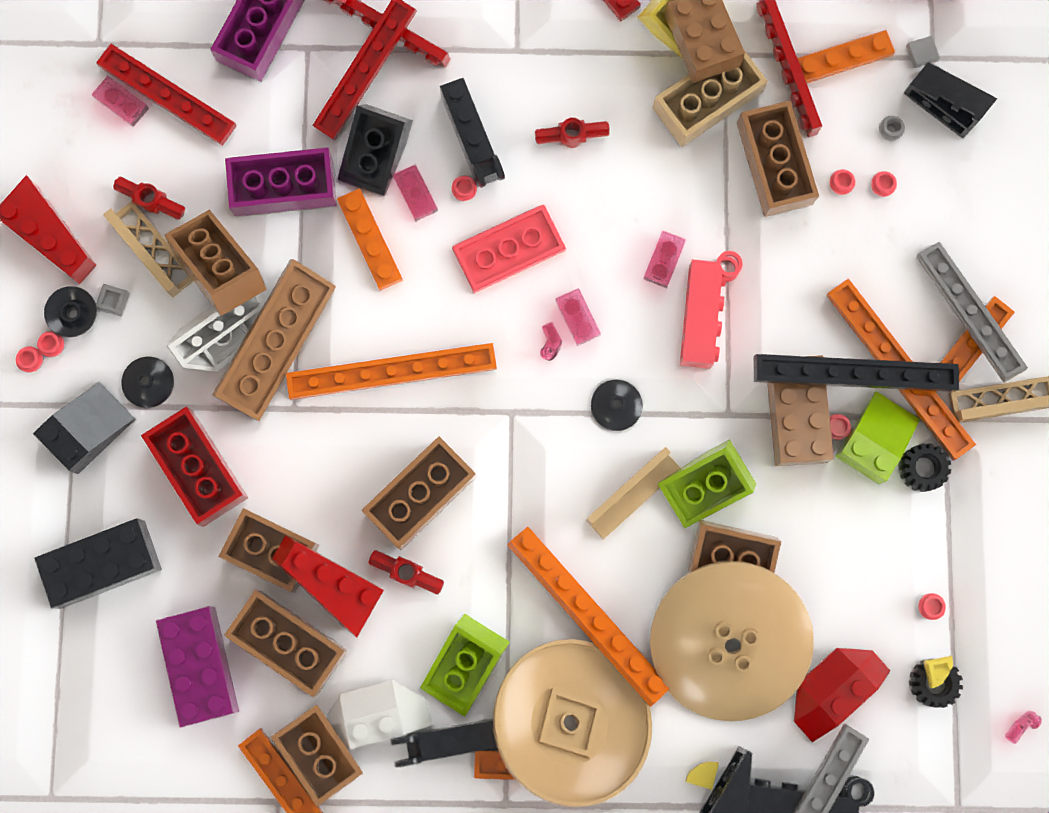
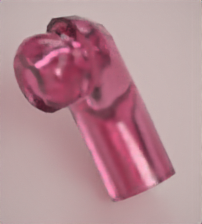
[540,322,562,361]
[1004,711,1042,744]

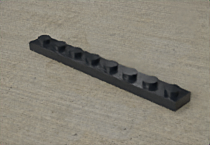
[753,354,959,392]

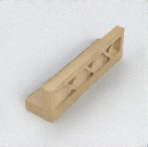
[103,201,194,298]
[948,376,1049,423]
[586,447,680,540]

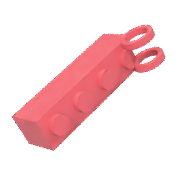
[679,251,743,369]

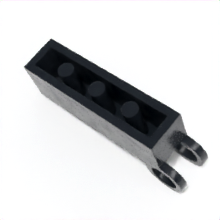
[440,77,505,188]
[390,718,498,768]
[748,776,875,813]

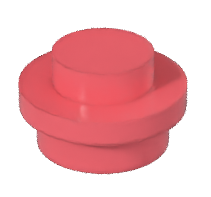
[829,169,855,195]
[871,171,897,197]
[452,175,477,201]
[37,331,64,357]
[16,346,43,373]
[830,414,851,440]
[918,593,946,620]

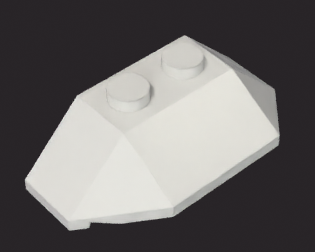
[166,294,265,372]
[327,680,433,750]

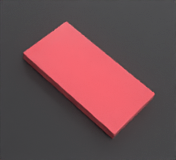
[452,204,566,293]

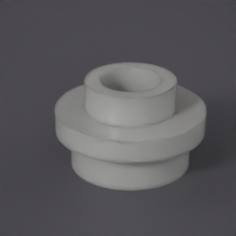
[879,116,905,141]

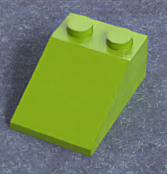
[835,391,920,484]
[658,439,757,528]
[420,614,510,717]

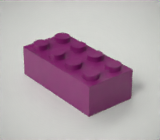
[210,0,305,82]
[225,147,337,217]
[155,606,239,728]

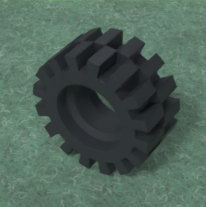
[899,443,952,492]
[909,658,963,708]

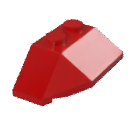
[793,648,891,743]

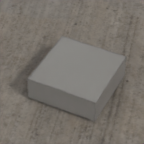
[906,35,940,69]
[96,284,130,317]

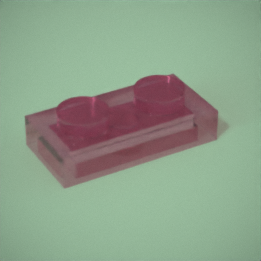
[91,75,149,127]
[393,164,438,222]
[643,230,686,288]
[555,288,601,346]

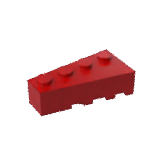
[0,175,96,284]
[272,535,384,638]

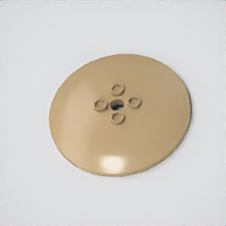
[650,561,814,721]
[493,639,652,807]

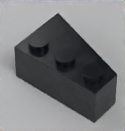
[903,62,998,139]

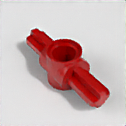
[534,117,610,148]
[113,176,186,220]
[368,550,444,595]

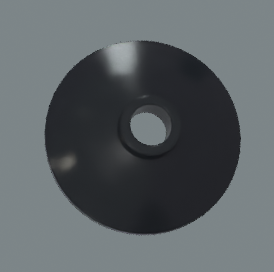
[44,286,97,338]
[121,356,174,408]
[591,379,643,431]

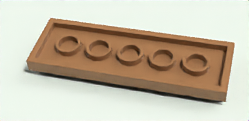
[212,259,336,421]

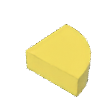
[923,656,953,688]
[685,761,719,790]

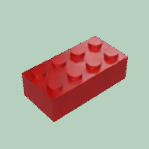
[141,406,248,527]

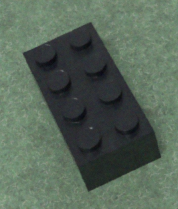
[34,518,162,609]

